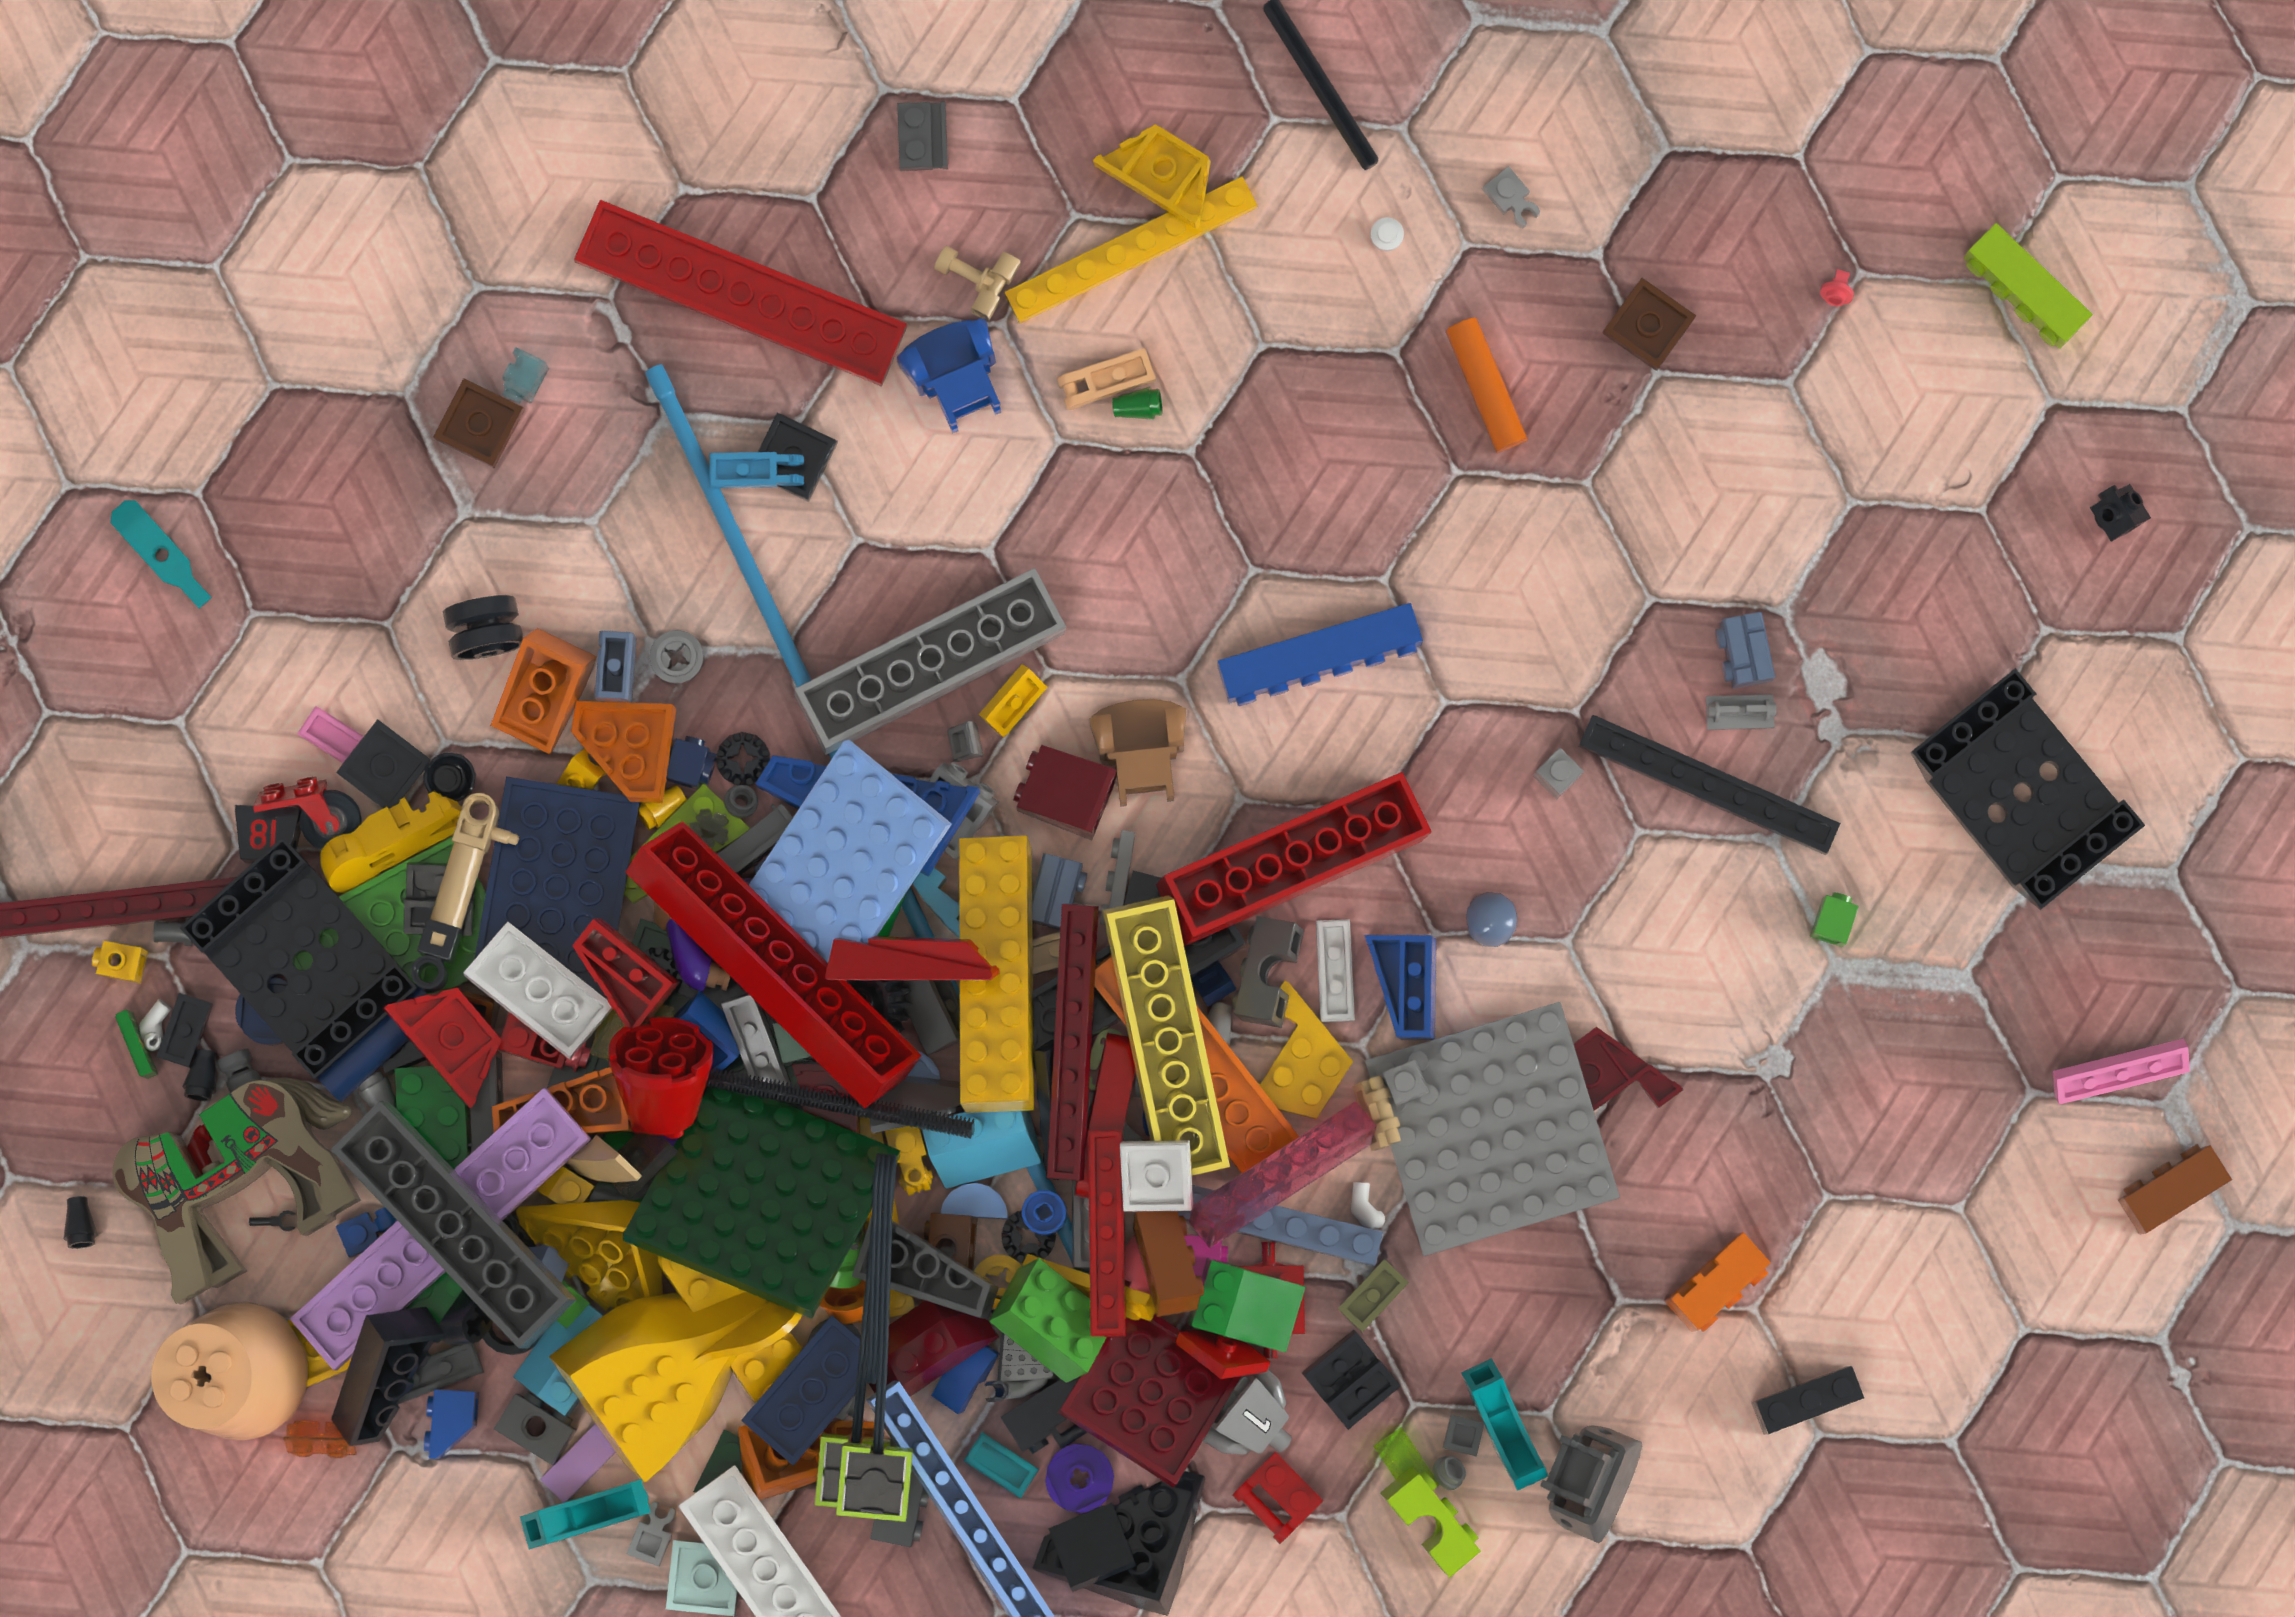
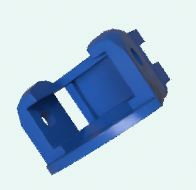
[897,319,1001,434]

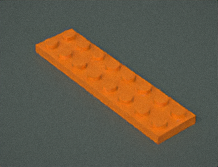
[1094,955,1307,1188]

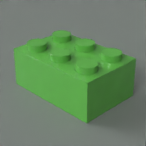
[989,1258,1107,1383]

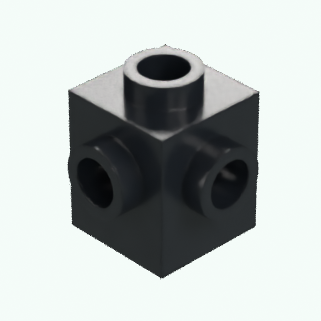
[2090,484,2151,542]

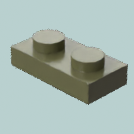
[1338,1259,1409,1332]

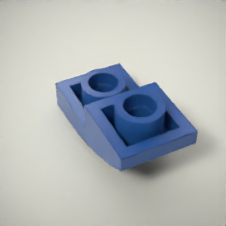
[931,1345,999,1414]

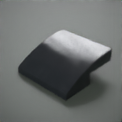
[404,862,476,936]
[1302,1330,1401,1430]

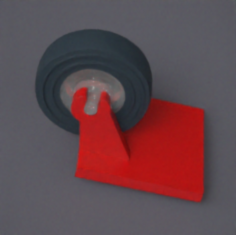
[253,777,362,850]

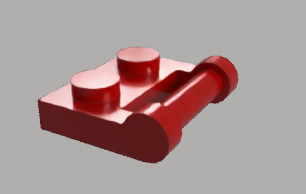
[1232,1452,1323,1544]

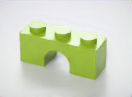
[1380,1467,1481,1578]

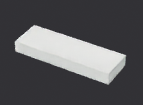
[1316,919,1355,1023]

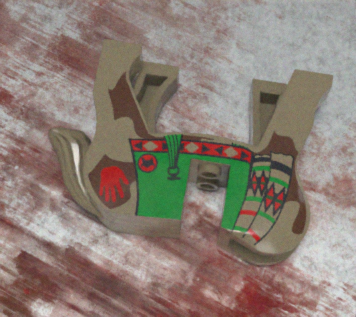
[112,1078,361,1305]

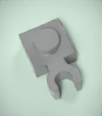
[1482,166,1540,229]
[627,1501,676,1567]

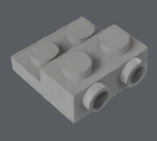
[928,762,999,860]

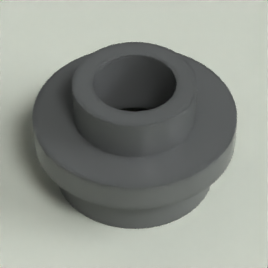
[724,785,758,818]

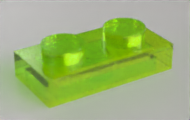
[1373,1427,1440,1486]

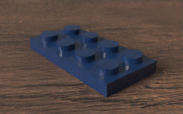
[741,1316,860,1466]

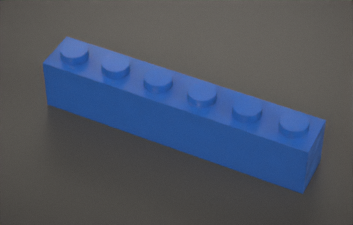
[1217,603,1423,706]

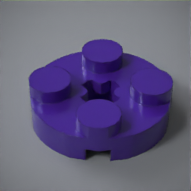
[1045,1444,1114,1513]

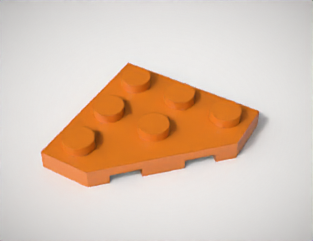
[571,701,676,803]

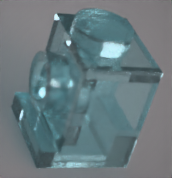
[502,347,549,404]

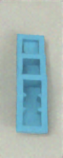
[912,868,960,939]

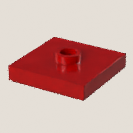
[1175,1329,1271,1379]

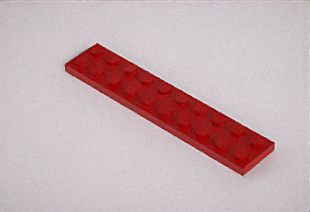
[574,200,907,387]

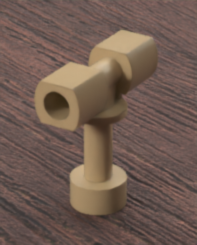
[934,245,1021,322]

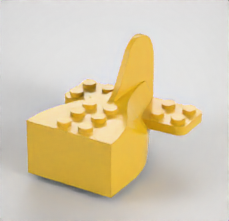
[549,1255,802,1483]

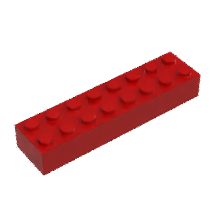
[1156,772,1432,946]

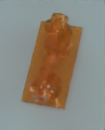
[283,1420,357,1458]

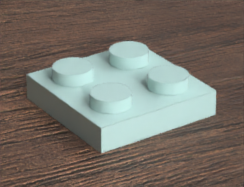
[666,1540,738,1616]

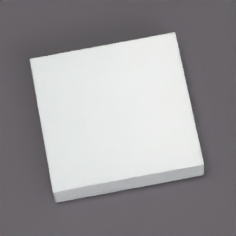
[1120,1140,1193,1211]

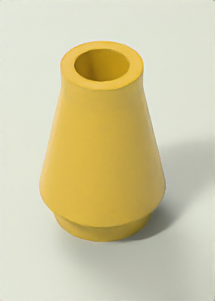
[638,785,687,830]

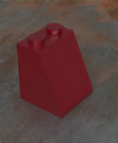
[1013,745,1117,841]

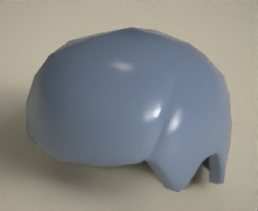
[1466,892,1517,947]

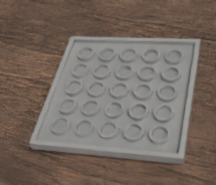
[1365,1002,1620,1256]

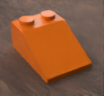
[490,628,597,754]

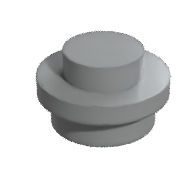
[1433,1456,1466,1490]

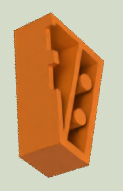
[1664,1232,1771,1332]

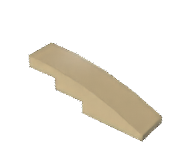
[565,1135,642,1183]

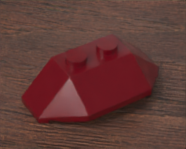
[869,1300,999,1397]

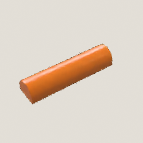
[1445,317,1528,453]

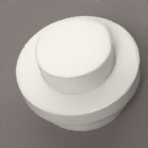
[1370,217,1404,251]

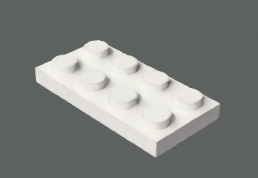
[464,922,613,1060]

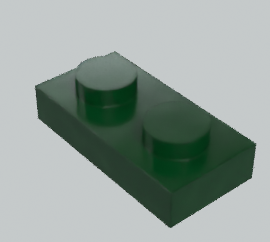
[693,1430,743,1493]

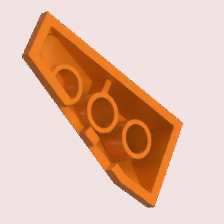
[738,1420,884,1500]

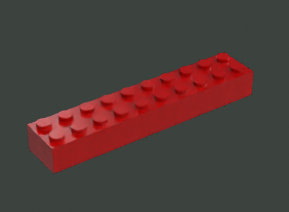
[625,821,922,1108]

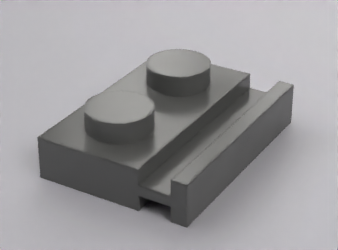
[897,101,948,171]

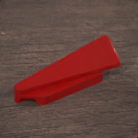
[825,936,1000,980]

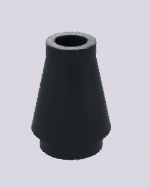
[182,1049,217,1102]
[63,1196,98,1249]

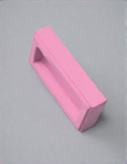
[297,706,364,763]

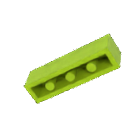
[1964,223,2093,349]

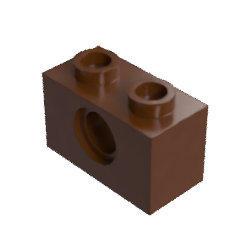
[924,1213,978,1271]

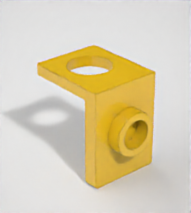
[556,748,606,790]

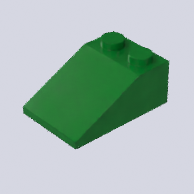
[1188,1257,1305,1352]

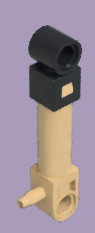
[411,793,519,993]

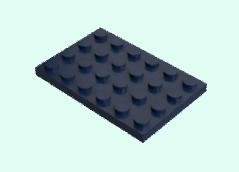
[474,776,641,999]

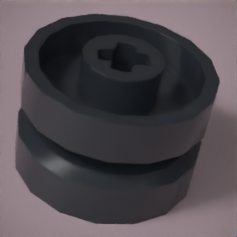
[442,595,524,660]

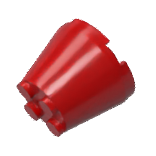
[609,1017,713,1139]

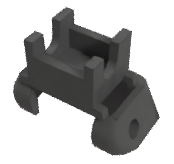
[1540,1425,1642,1543]

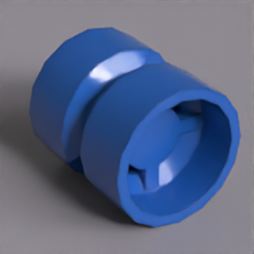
[1022,1190,1068,1236]

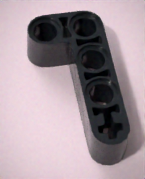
[439,1214,537,1345]

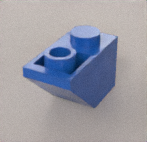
[424,1389,479,1459]

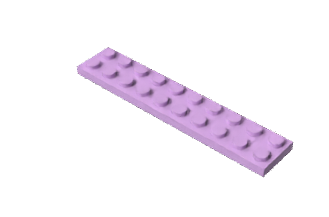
[290,1088,591,1370]

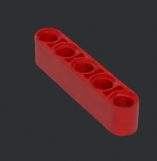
[1074,1032,1135,1199]

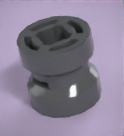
[217,1048,262,1093]

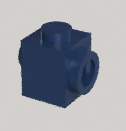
[666,736,717,790]

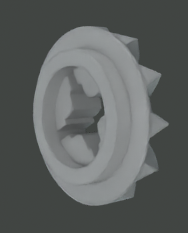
[650,630,704,684]

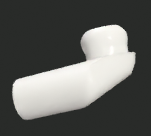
[139,999,172,1051]

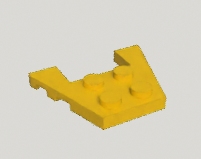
[1258,980,1353,1119]

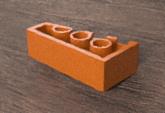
[492,1067,633,1135]

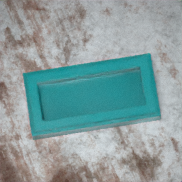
[963,1432,1039,1498]

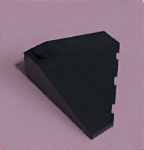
[1033,1471,1205,1616]

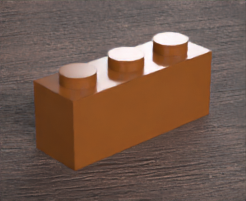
[2118,1144,2232,1235]
[1133,1211,1204,1317]

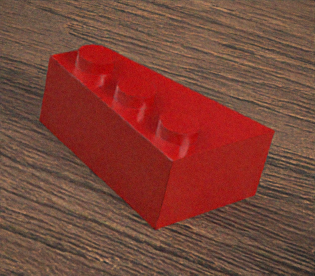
[572,918,680,1029]

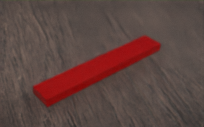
[1088,1130,1126,1337]

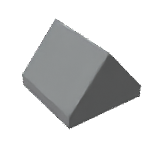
[947,721,984,762]

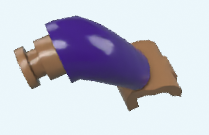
[653,901,730,992]

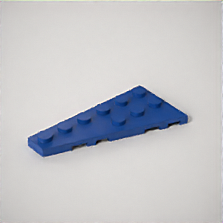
[755,755,980,877]

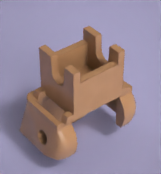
[1089,699,1187,807]

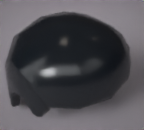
[423,752,476,802]

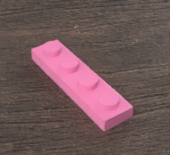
[2053,1038,2190,1105]

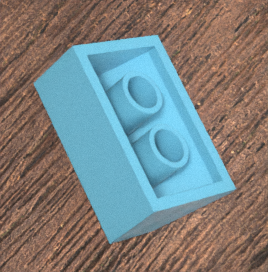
[921,1110,1043,1189]
[513,1304,604,1416]

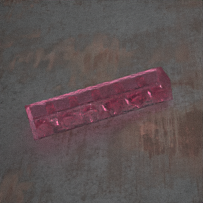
[1189,1101,1377,1248]

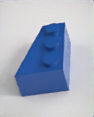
[1364,935,1436,1040]

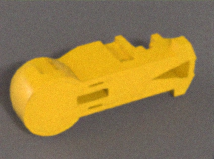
[320,791,462,893]

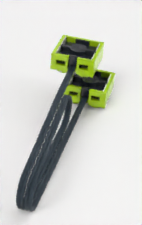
[815,1153,913,1522]

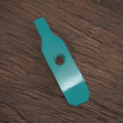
[110,500,212,609]

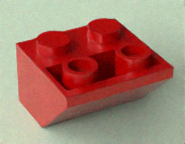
[498,1012,566,1069]

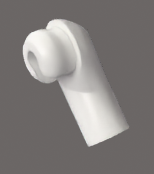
[1351,1182,1385,1229]

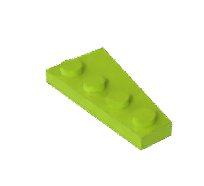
[625,784,750,904]

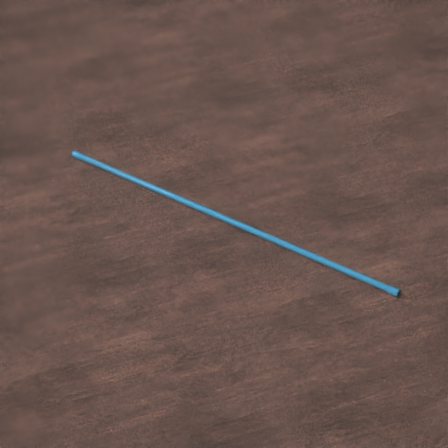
[645,364,1090,1274]

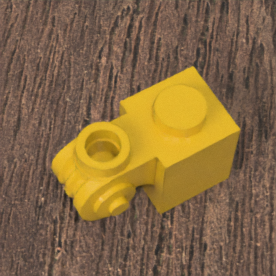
[885,1126,933,1196]

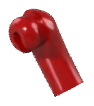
[187,1124,213,1174]

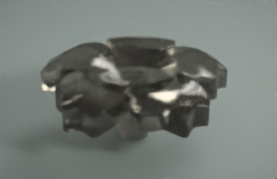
[689,808,729,847]

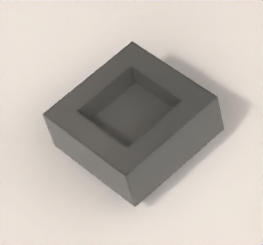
[1443,1415,1484,1456]

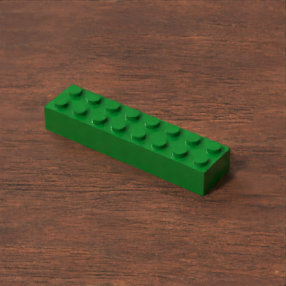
[395,1066,472,1341]

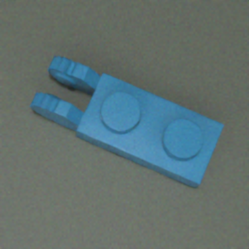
[709,452,804,488]

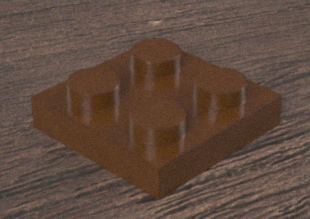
[1603,278,1696,371]
[433,378,525,468]

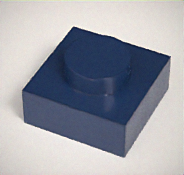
[1191,962,1237,1007]

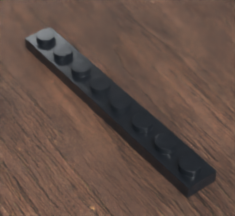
[1578,715,1841,855]

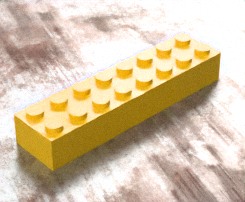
[959,835,1034,1113]

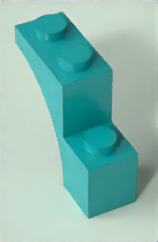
[1461,1358,1548,1491]
[520,1479,651,1550]

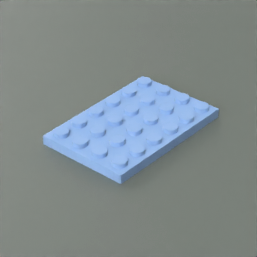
[749,740,952,981]

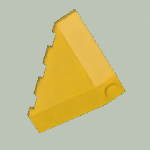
[516,1200,663,1311]

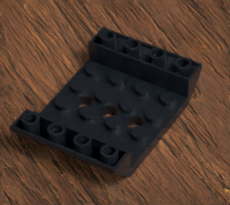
[1910,668,2145,910]
[180,837,418,1080]

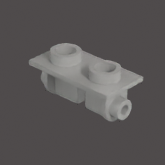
[1706,695,1777,730]

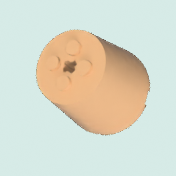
[151,1303,308,1440]

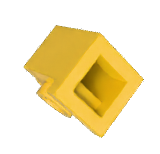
[92,940,148,984]

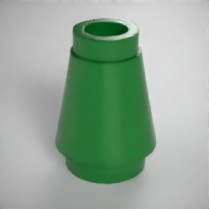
[1112,387,1163,420]

